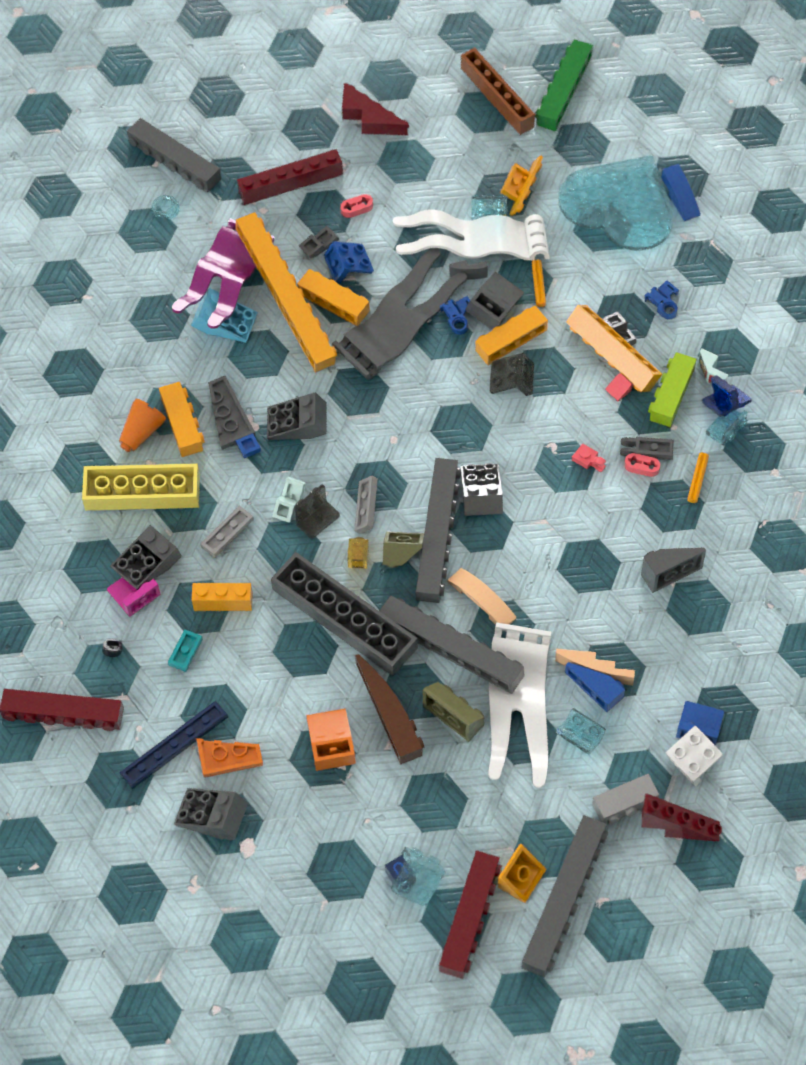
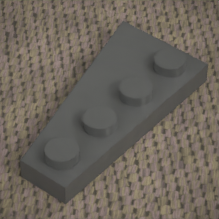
[208,375,256,450]

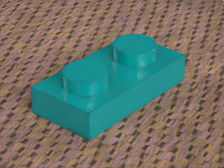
[168,629,203,672]

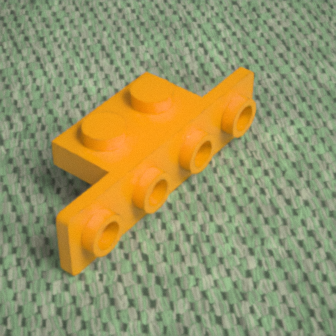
[500,155,543,216]

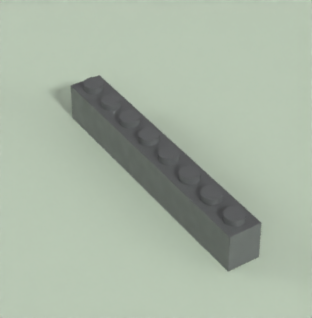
[416,458,461,603]
[379,595,524,694]
[521,815,608,978]

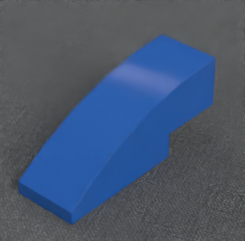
[661,164,700,221]

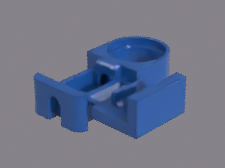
[644,280,679,320]
[440,296,470,335]

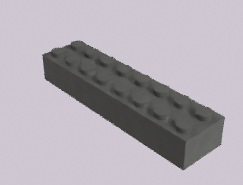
[271,552,418,676]

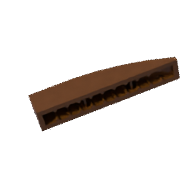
[355,654,425,765]

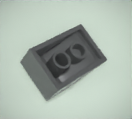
[641,547,706,593]

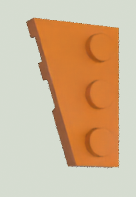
[196,738,263,778]

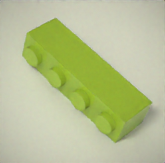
[648,352,697,427]

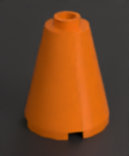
[119,398,166,452]

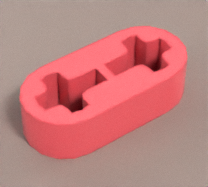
[341,194,373,218]
[624,453,660,477]

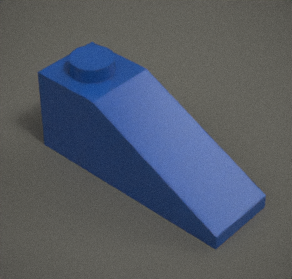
[565,662,625,712]

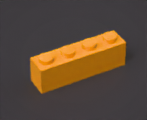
[297,269,370,326]
[475,305,548,365]
[159,381,205,457]

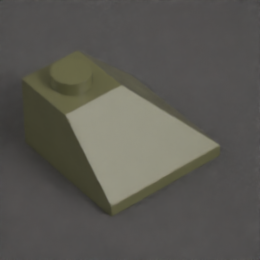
[383,531,424,568]

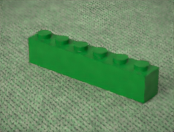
[535,39,593,131]

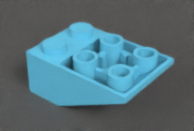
[191,288,258,343]

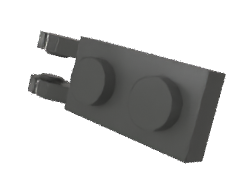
[620,437,674,460]

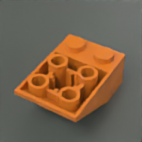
[306,708,356,771]

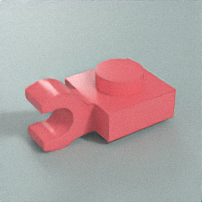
[572,444,606,472]

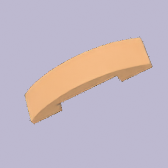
[447,568,516,625]

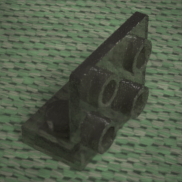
[490,353,534,396]
[294,484,340,540]

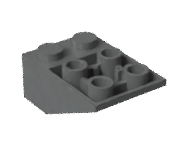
[465,272,524,330]
[267,392,327,440]
[461,463,503,516]
[110,525,182,590]
[174,788,248,840]

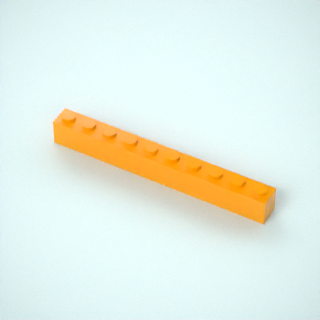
[235,212,337,372]

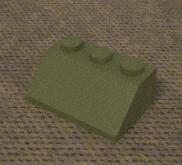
[423,682,484,742]

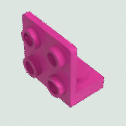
[107,577,161,617]

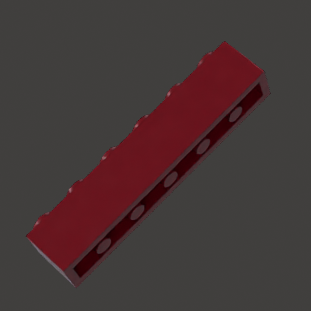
[237,149,343,205]
[0,688,124,731]
[439,850,502,979]

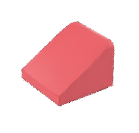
[605,373,632,401]

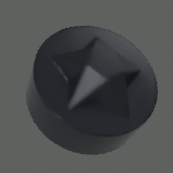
[102,639,123,658]

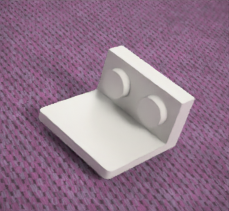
[666,726,723,787]

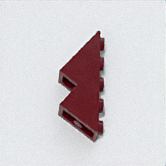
[342,83,410,136]
[641,794,722,842]

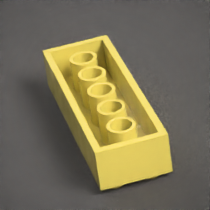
[82,464,200,511]

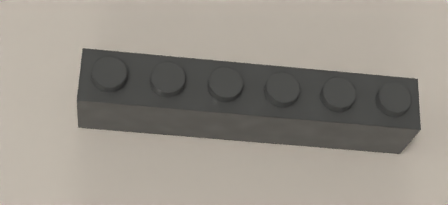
[127,118,221,192]

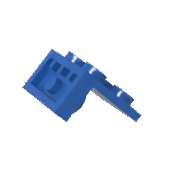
[323,241,374,283]
[676,701,724,746]

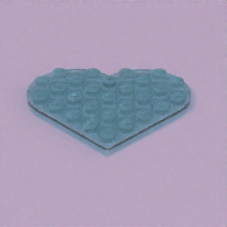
[558,155,673,251]

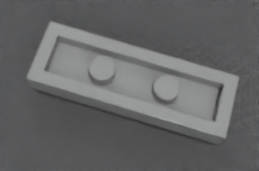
[354,476,378,534]
[200,505,254,558]

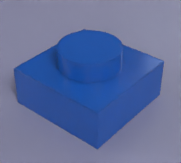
[236,433,261,458]

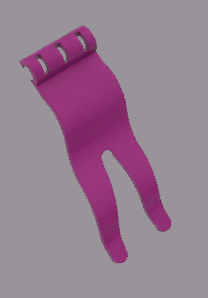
[172,218,274,329]

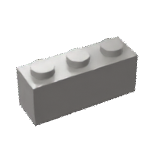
[592,774,659,825]

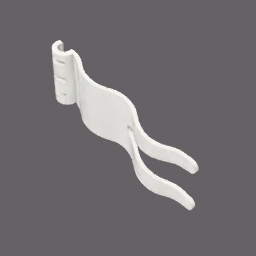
[393,210,550,260]
[488,622,551,788]

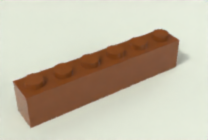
[461,47,535,135]

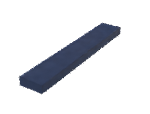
[120,701,228,789]

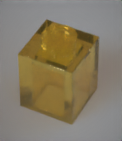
[347,537,369,569]

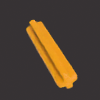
[532,259,546,307]
[687,452,709,503]

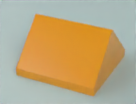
[498,844,546,903]

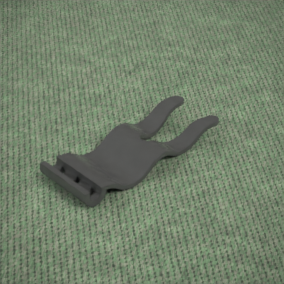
[332,248,467,380]

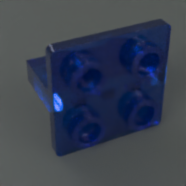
[702,375,752,417]

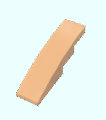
[555,649,635,686]

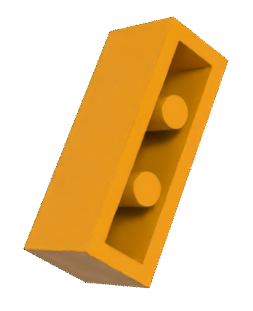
[192,583,253,611]

